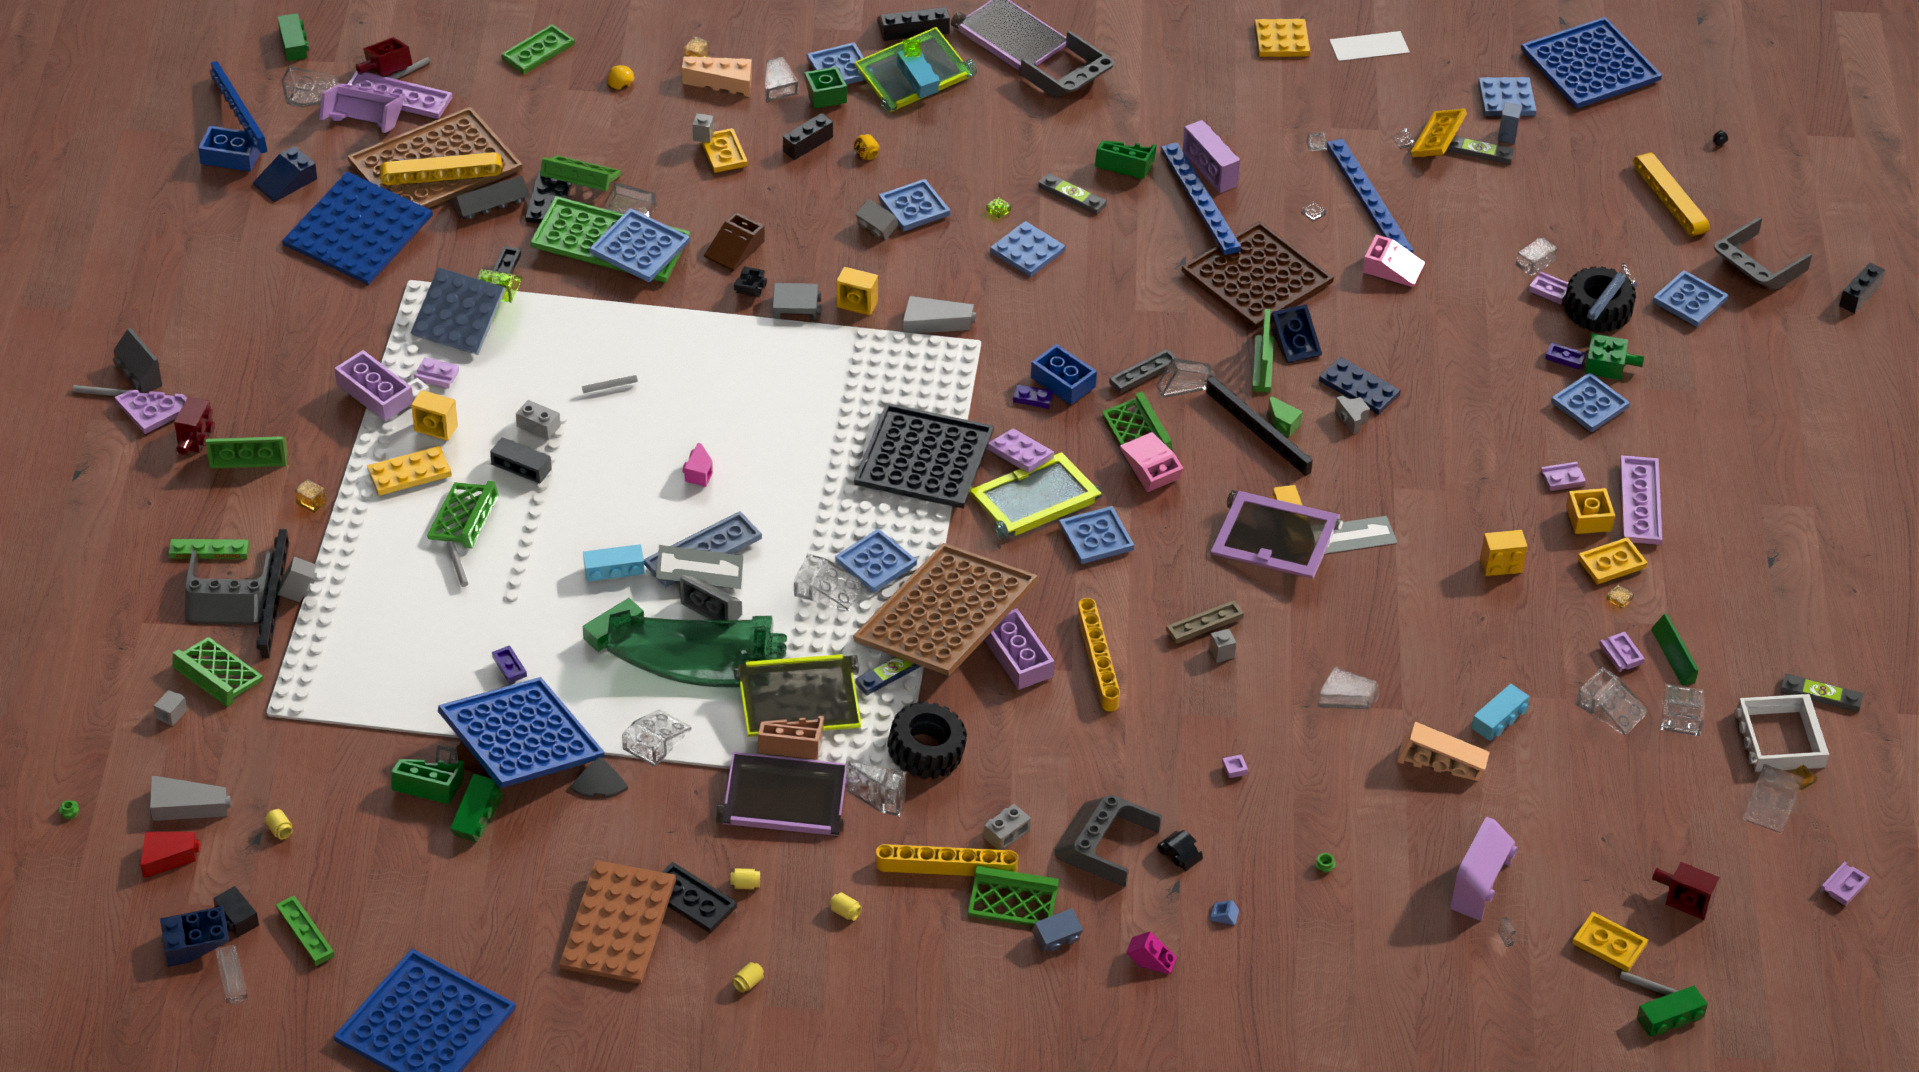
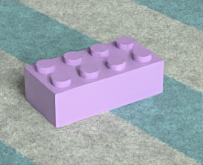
[1183,120,1240,193]
[334,350,413,421]
[984,608,1054,690]

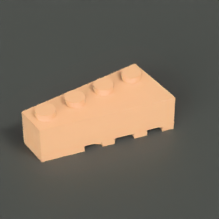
[682,56,752,97]
[1397,722,1489,781]

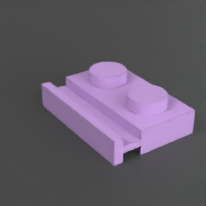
[1529,271,1568,304]
[414,357,459,388]
[1541,462,1586,492]
[1599,632,1645,672]
[1821,861,1870,906]

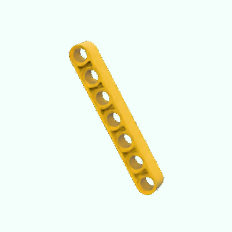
[379,152,503,185]
[1633,152,1710,237]
[1078,598,1120,712]
[876,844,1019,876]

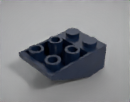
[160,906,229,967]

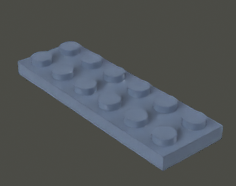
[644,511,762,588]

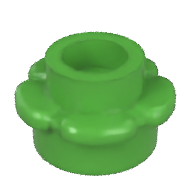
[58,800,79,819]
[1315,853,1336,872]

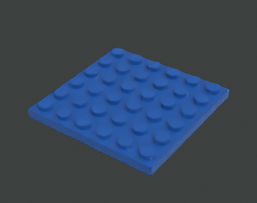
[1521,17,1662,109]
[282,172,433,285]
[437,677,605,788]
[334,948,516,1072]

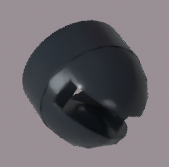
[1713,130,1728,145]

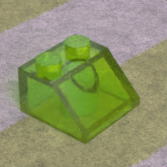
[476,269,522,303]

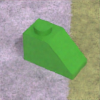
[1268,396,1303,437]

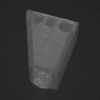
[765,56,798,103]
[602,182,657,217]
[1156,358,1215,398]
[1318,667,1380,709]
[215,945,247,1004]

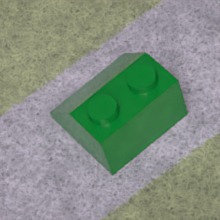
[804,66,847,109]

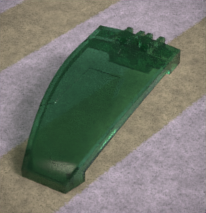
[606,610,787,687]

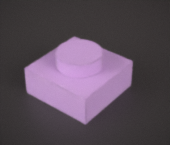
[1222,754,1248,778]

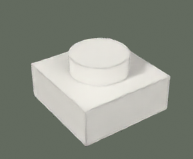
[407,378,429,400]

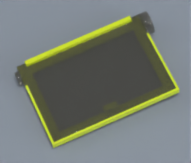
[734,654,861,737]

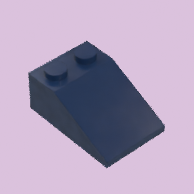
[253,146,317,202]
[1270,304,1322,363]

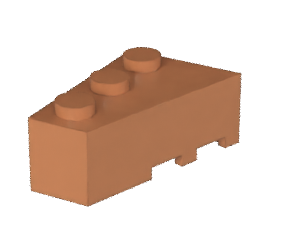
[758,716,824,760]

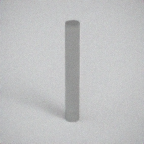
[387,57,431,79]
[582,375,638,393]
[73,385,129,396]
[447,541,468,587]
[1620,971,1678,995]

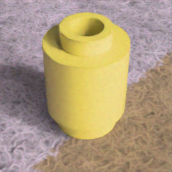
[265,809,293,839]
[730,868,760,890]
[830,892,862,921]
[732,962,764,993]

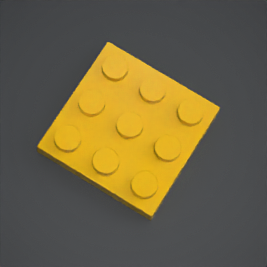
[1255,19,1310,57]

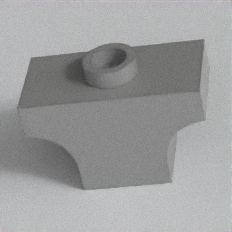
[1335,395,1370,434]

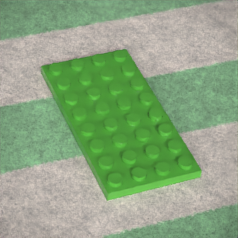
[531,196,690,283]

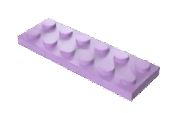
[348,71,453,119]
[1620,455,1662,545]

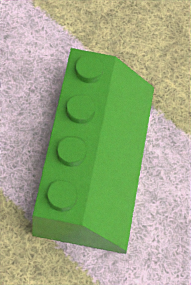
[206,436,287,468]

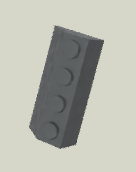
[449,176,529,220]

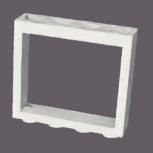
[1735,694,1829,772]

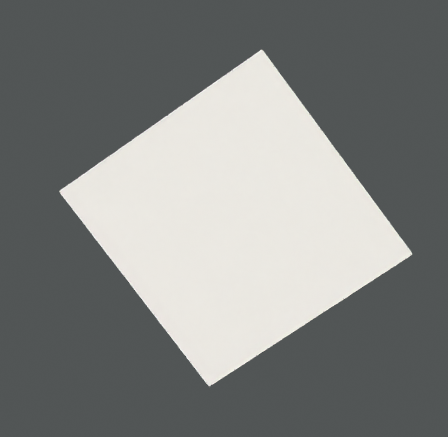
[267,280,981,788]

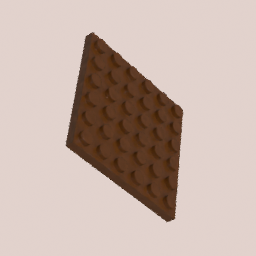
[1181,221,1334,329]

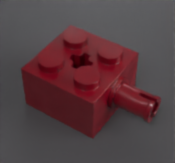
[355,37,413,77]
[174,396,215,455]
[1652,862,1720,920]

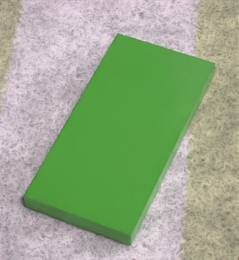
[501,24,575,74]

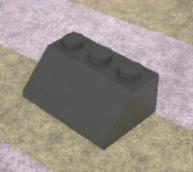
[113,328,162,393]
[680,575,742,629]

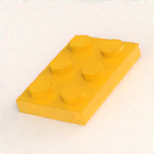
[701,128,748,173]
[1577,537,1648,585]
[1572,911,1648,972]

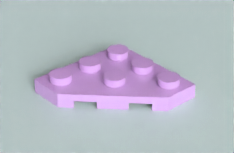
[115,389,187,434]

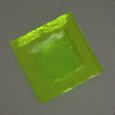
[903,39,922,57]
[986,197,1011,218]

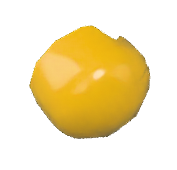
[607,65,635,90]

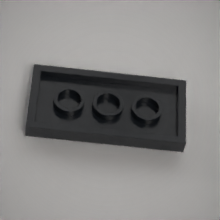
[526,170,572,223]
[662,862,737,933]

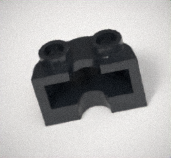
[734,266,767,297]
[1157,830,1203,872]

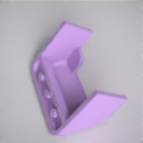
[319,84,404,133]
[1450,817,1518,921]

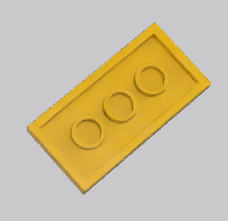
[1411,108,1467,157]
[367,446,452,496]

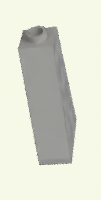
[903,296,977,334]
[150,776,232,821]

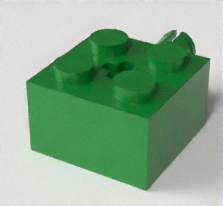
[1585,334,1644,380]

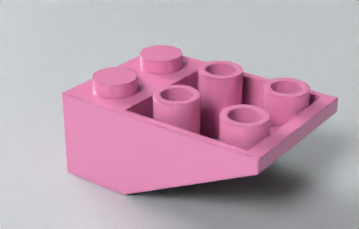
[1363,235,1425,287]
[1119,432,1183,493]

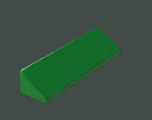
[1651,613,1699,685]

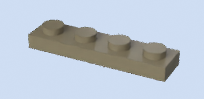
[1166,600,1244,644]

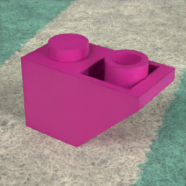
[682,443,713,487]
[1126,931,1177,974]

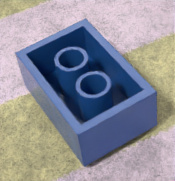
[198,126,260,172]
[1030,344,1097,405]

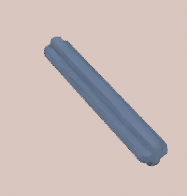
[1587,272,1626,320]

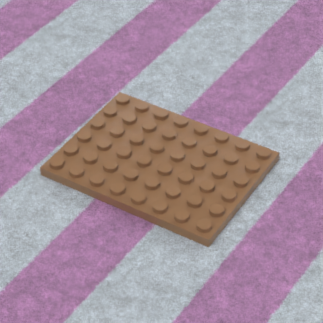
[348,107,523,208]
[853,543,1039,676]

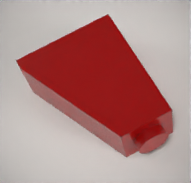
[140,832,201,877]

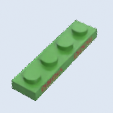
[169,539,250,559]
[276,895,335,966]

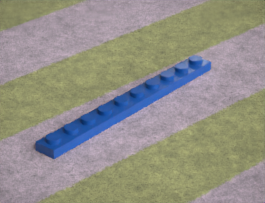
[209,61,268,154]
[1327,138,1413,253]
[1161,143,1241,255]

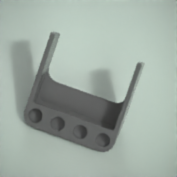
[1020,31,1114,98]
[1714,217,1812,290]
[185,551,272,625]
[1055,795,1162,887]

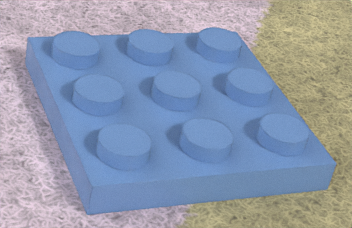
[807,42,873,85]
[1478,77,1536,116]
[879,179,950,232]
[990,221,1066,277]
[1652,270,1728,327]
[1551,373,1630,433]
[1059,506,1135,565]
[835,528,917,593]

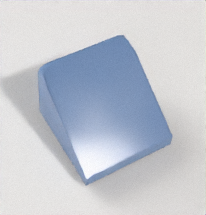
[1210,900,1239,925]

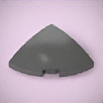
[570,757,628,798]

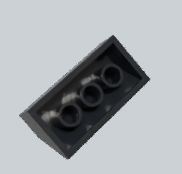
[877,7,950,41]

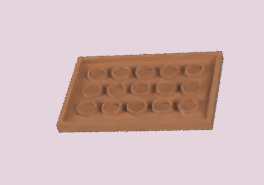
[559,860,676,984]

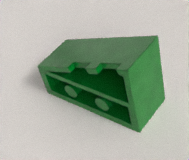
[1095,140,1157,179]
[391,759,464,804]
[450,774,504,843]

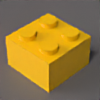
[837,267,878,316]
[411,390,458,441]
[1566,488,1615,534]
[1480,530,1528,576]

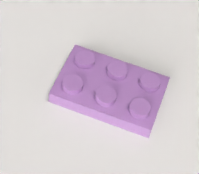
[987,428,1054,473]

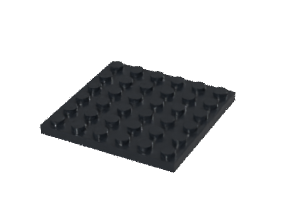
[854,403,994,509]

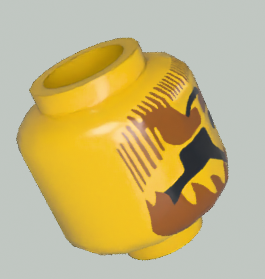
[854,134,879,160]

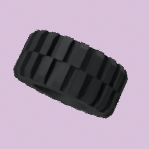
[1564,266,1636,332]
[887,702,967,779]

